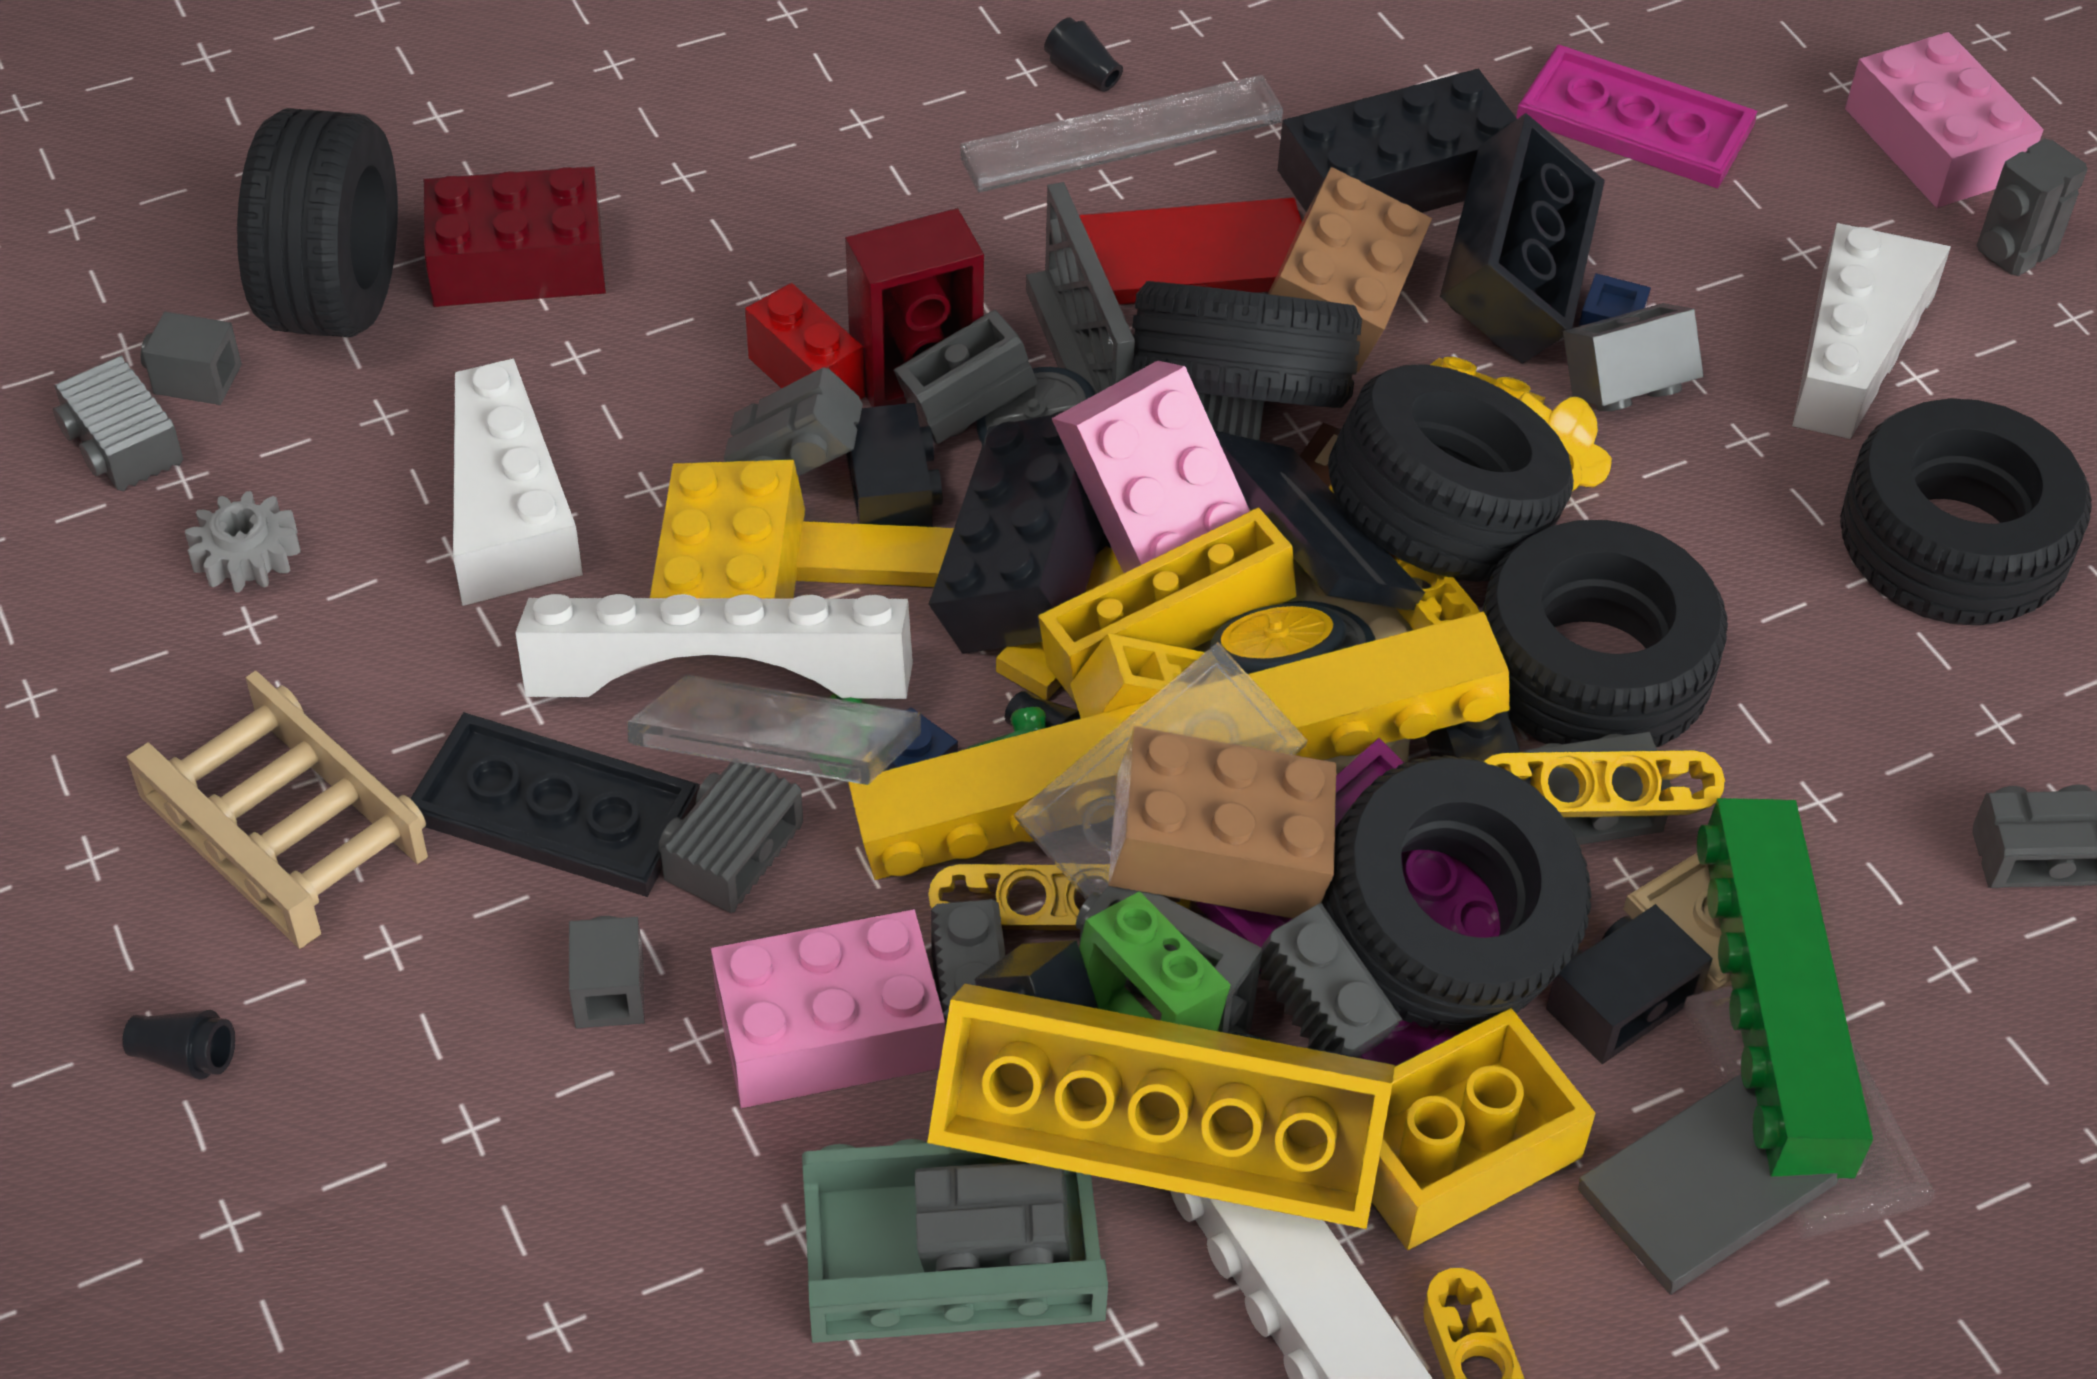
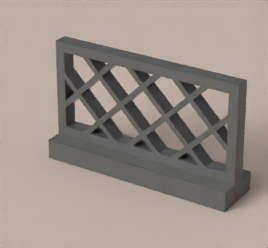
[1026,182,1135,394]

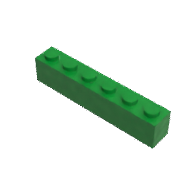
[1697,798,1873,1179]

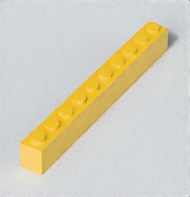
[848,611,1510,880]

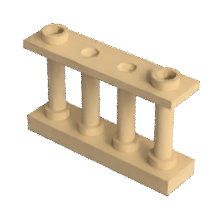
[126,671,428,949]

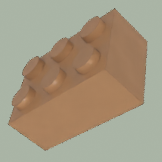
[1268,167,1432,372]
[1108,726,1336,918]

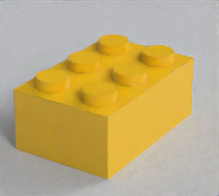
[650,460,805,599]
[1371,1008,1596,1251]

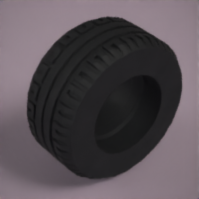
[237,108,398,337]
[1131,281,1362,408]
[1328,364,1574,582]
[1840,398,2092,625]
[1482,520,1728,747]
[1321,755,1592,1031]

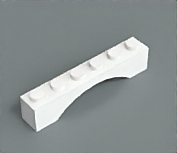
[515,594,913,699]

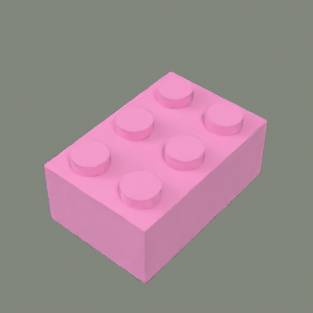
[1845,32,2044,208]
[1052,361,1250,573]
[711,909,945,1108]

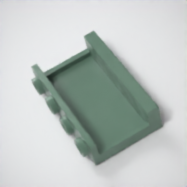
[802,1139,1108,1343]

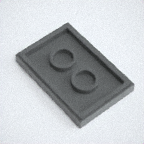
[1578,1074,1838,1295]

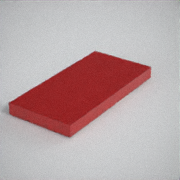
[1079,197,1302,305]

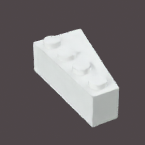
[1792,223,1951,439]
[453,358,583,606]

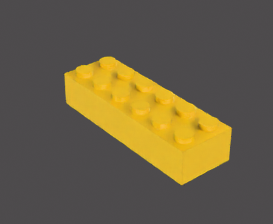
[927,984,1395,1229]

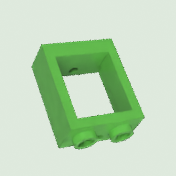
[1079,891,1231,1031]

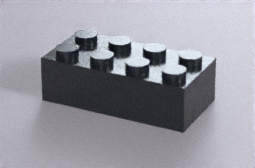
[1277,68,1517,213]
[1440,113,1605,364]
[928,411,1104,654]

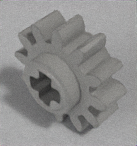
[185,491,301,592]

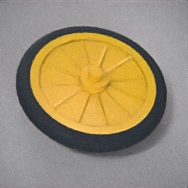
[1210,603,1346,674]

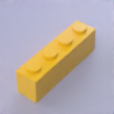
[1038,507,1296,703]

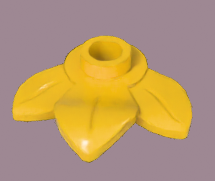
[1519,392,1612,492]

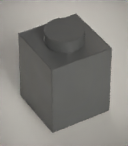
[140,312,242,405]
[569,916,645,1028]

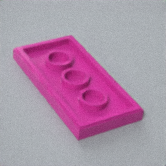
[1516,45,1758,189]

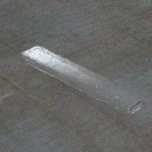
[960,75,1283,193]

